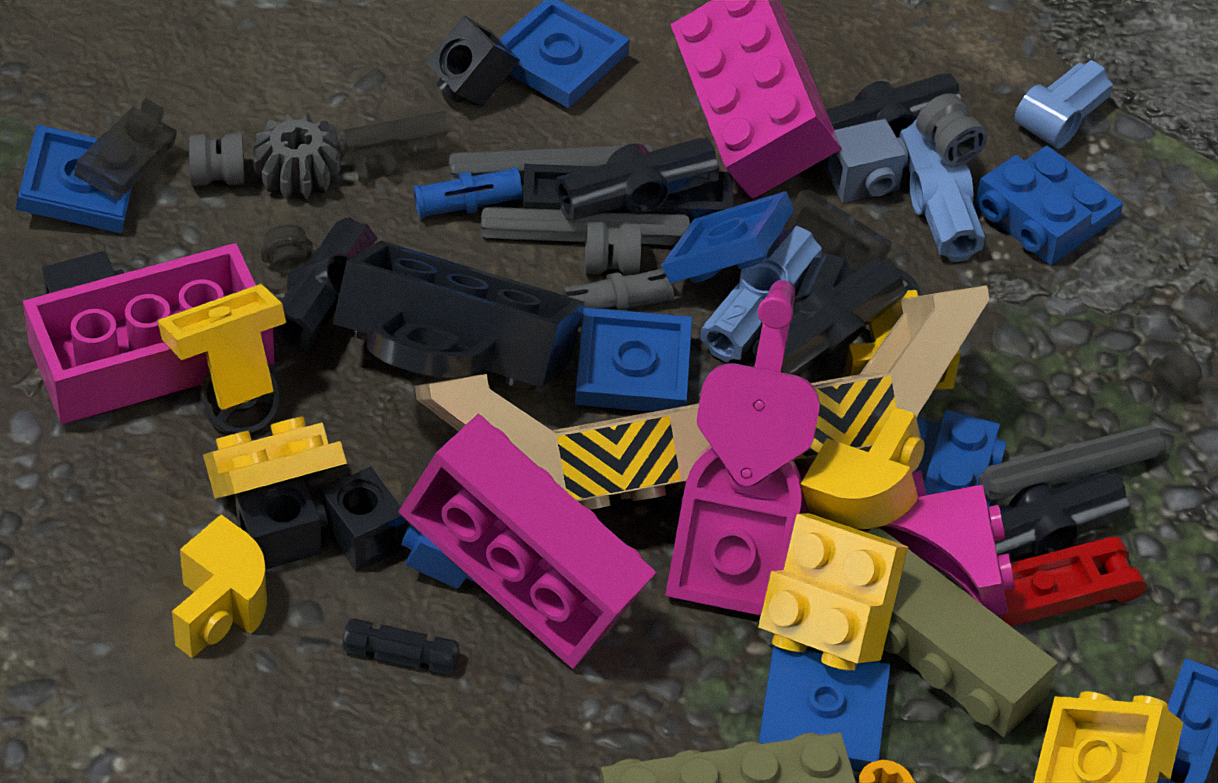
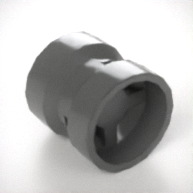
[916,94,988,167]
[189,133,244,186]
[585,221,641,276]

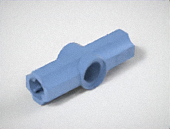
[900,120,985,262]
[700,225,822,362]

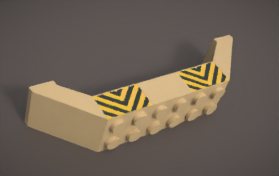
[414,285,990,510]

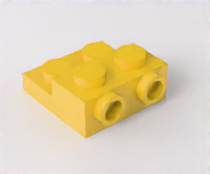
[203,416,347,499]
[758,513,908,670]
[1034,691,1183,783]

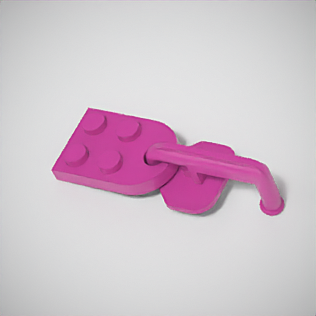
[665,280,820,615]

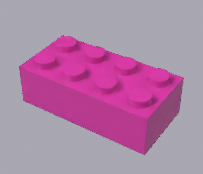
[670,0,842,200]
[23,243,275,424]
[398,413,656,669]

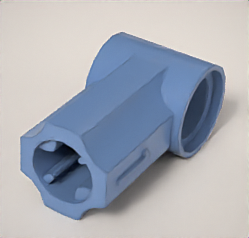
[1015,60,1113,149]

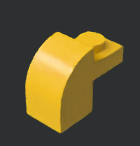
[801,407,925,529]
[172,514,267,658]

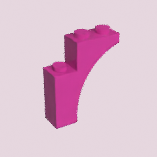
[799,469,1015,615]

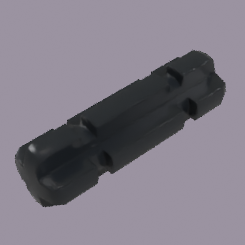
[343,618,459,674]

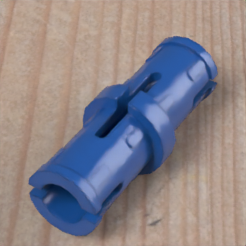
[413,167,523,219]

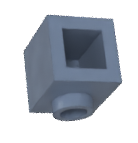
[823,119,908,203]

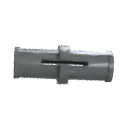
[561,268,674,318]

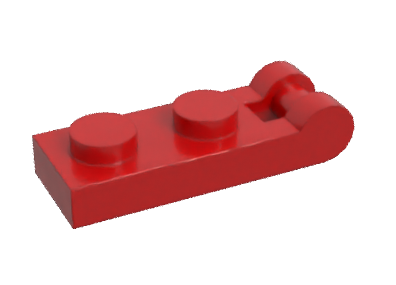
[996,537,1147,627]

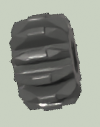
[253,113,341,200]

